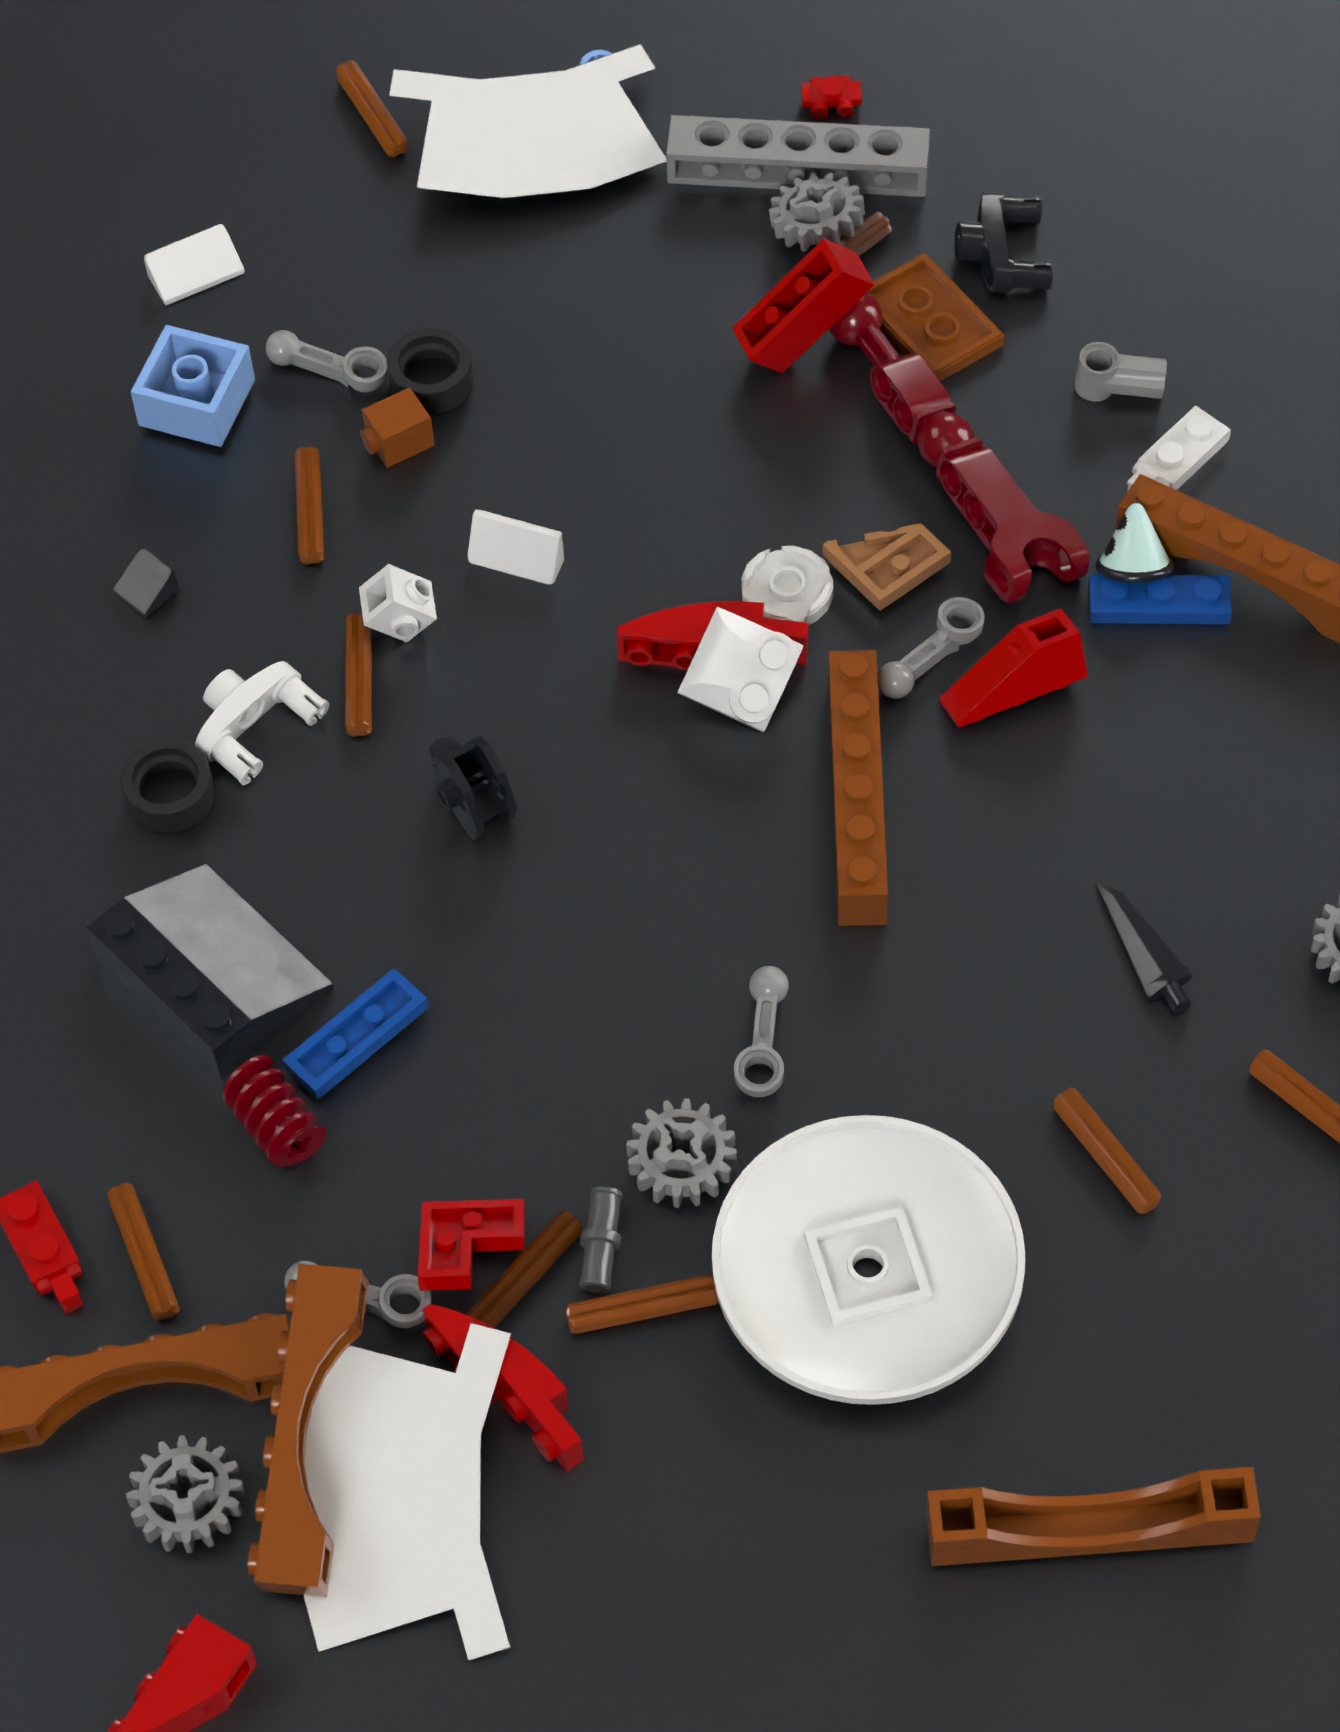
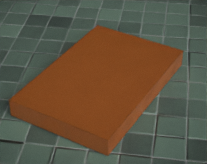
[867,252,1005,382]

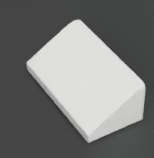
[144,224,245,306]
[468,509,564,585]

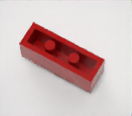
[732,238,875,373]

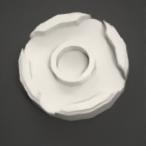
[741,545,833,625]

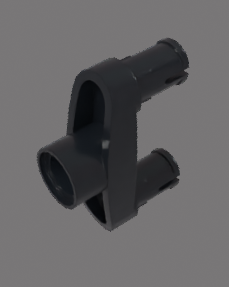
[954,191,1053,293]

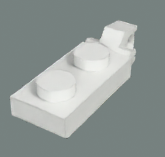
[1127,405,1231,491]

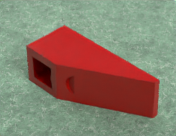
[939,608,1088,728]
[107,1614,257,1732]

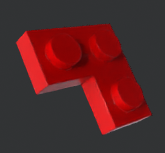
[418,1199,525,1291]

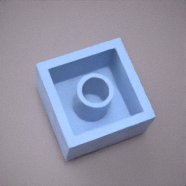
[131,325,255,447]

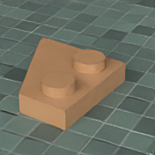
[822,523,951,611]

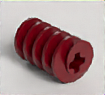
[222,1055,326,1168]

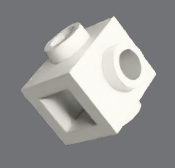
[359,564,437,642]

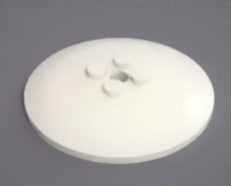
[712,1115,1025,1405]

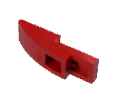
[617,601,809,671]
[422,1304,584,1472]

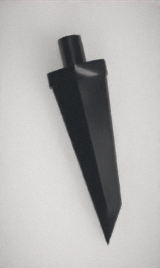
[1095,881,1192,1014]

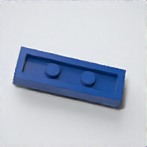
[1088,574,1232,625]
[282,968,429,1101]

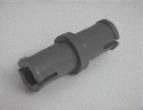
[578,1186,623,1295]

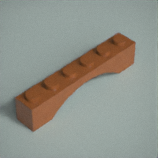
[1115,474,1340,643]
[828,650,888,926]
[248,1264,369,1597]
[0,1313,290,1453]
[926,1467,1261,1566]

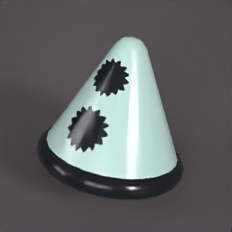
[1095,503,1174,583]

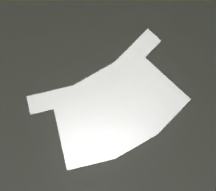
[389,44,667,198]
[303,1323,511,1660]

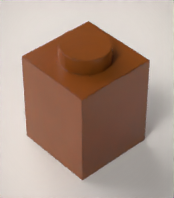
[360,387,435,468]

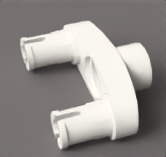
[195,661,330,785]

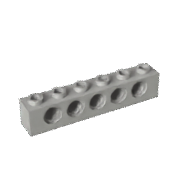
[666,115,930,197]

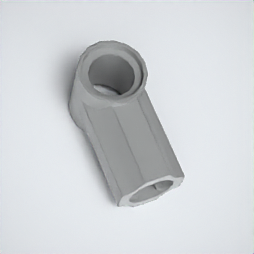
[1074,342,1167,402]

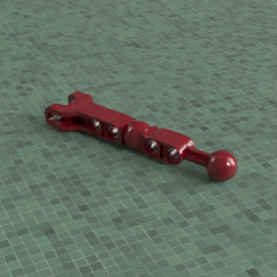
[829,293,1090,603]

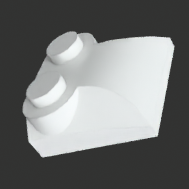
[677,607,804,733]

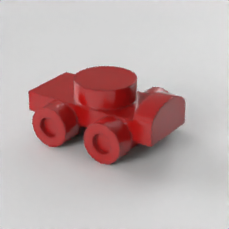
[801,75,862,120]

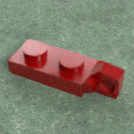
[0,1180,84,1315]

